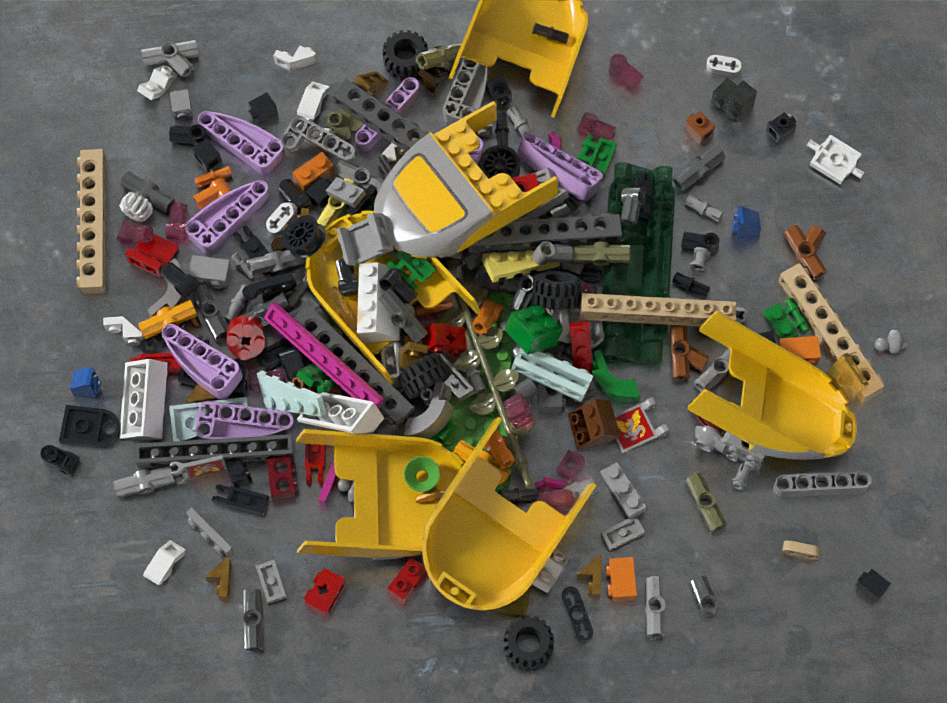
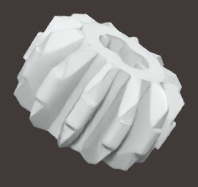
[119,192,153,222]

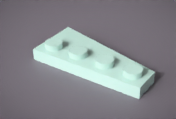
[257,370,326,417]
[169,397,249,442]

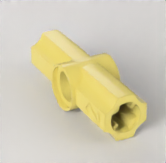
[317,178,359,228]

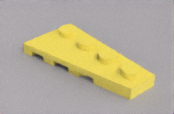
[482,250,560,283]

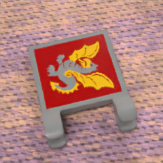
[615,397,669,454]
[170,455,227,486]

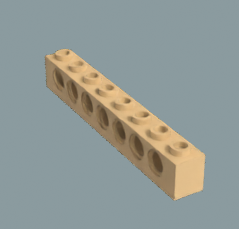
[77,149,106,295]
[778,263,884,404]
[579,293,736,326]

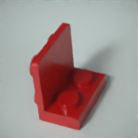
[125,231,179,278]

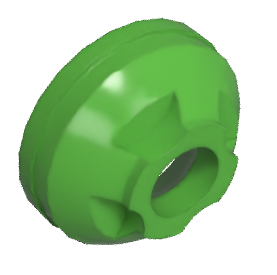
[404,456,440,492]

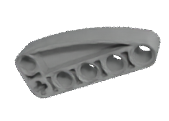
[443,58,488,124]

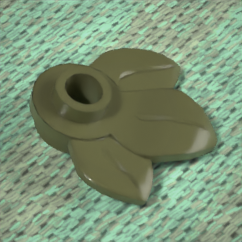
[326,108,363,140]

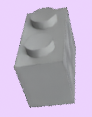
[189,255,231,289]

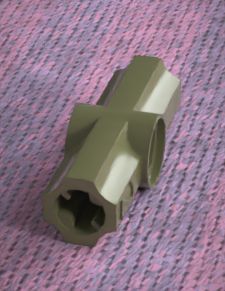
[416,43,463,69]
[572,242,631,266]
[685,473,727,533]

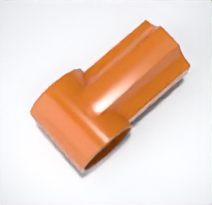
[193,178,232,210]
[472,298,505,335]
[480,428,516,469]

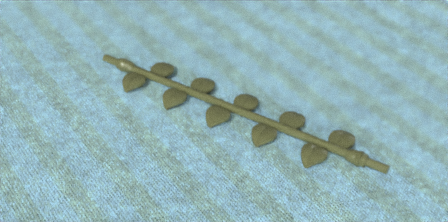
[439,247,535,488]

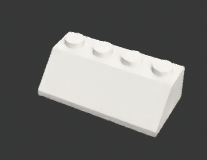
[357,262,400,343]
[119,359,167,440]
[297,392,384,434]

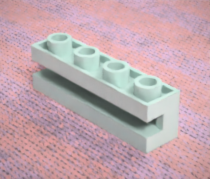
[511,348,593,402]

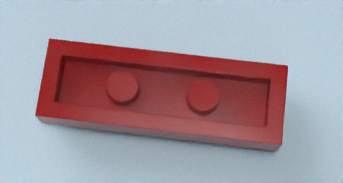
[569,321,593,374]

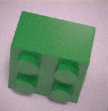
[504,305,563,355]

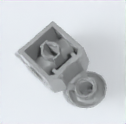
[695,426,767,472]

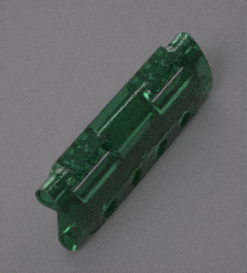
[602,162,675,364]

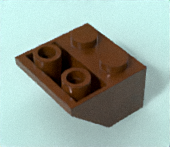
[568,399,620,450]

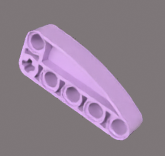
[198,111,285,175]
[517,134,603,201]
[185,180,270,254]
[162,324,243,399]
[196,401,293,439]

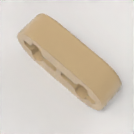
[782,541,821,560]

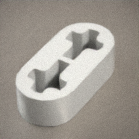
[706,55,741,77]
[266,202,297,233]

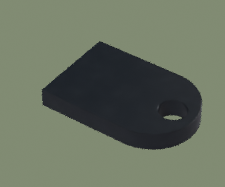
[59,405,120,448]

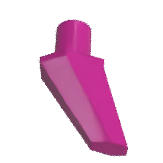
[547,131,562,150]
[535,476,566,490]

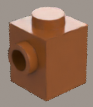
[685,111,715,145]

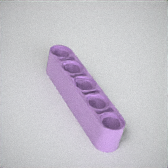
[355,77,420,152]

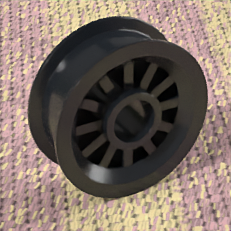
[479,145,520,179]
[282,215,325,259]

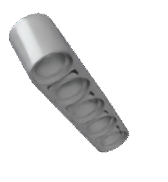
[773,471,872,497]

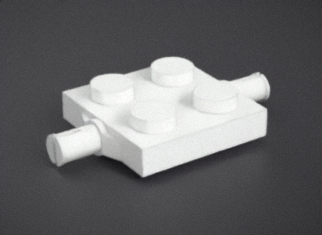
[807,135,865,184]

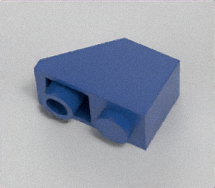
[732,206,761,239]
[70,367,101,399]

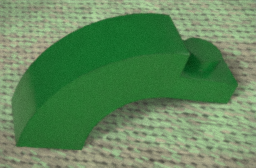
[592,350,640,404]

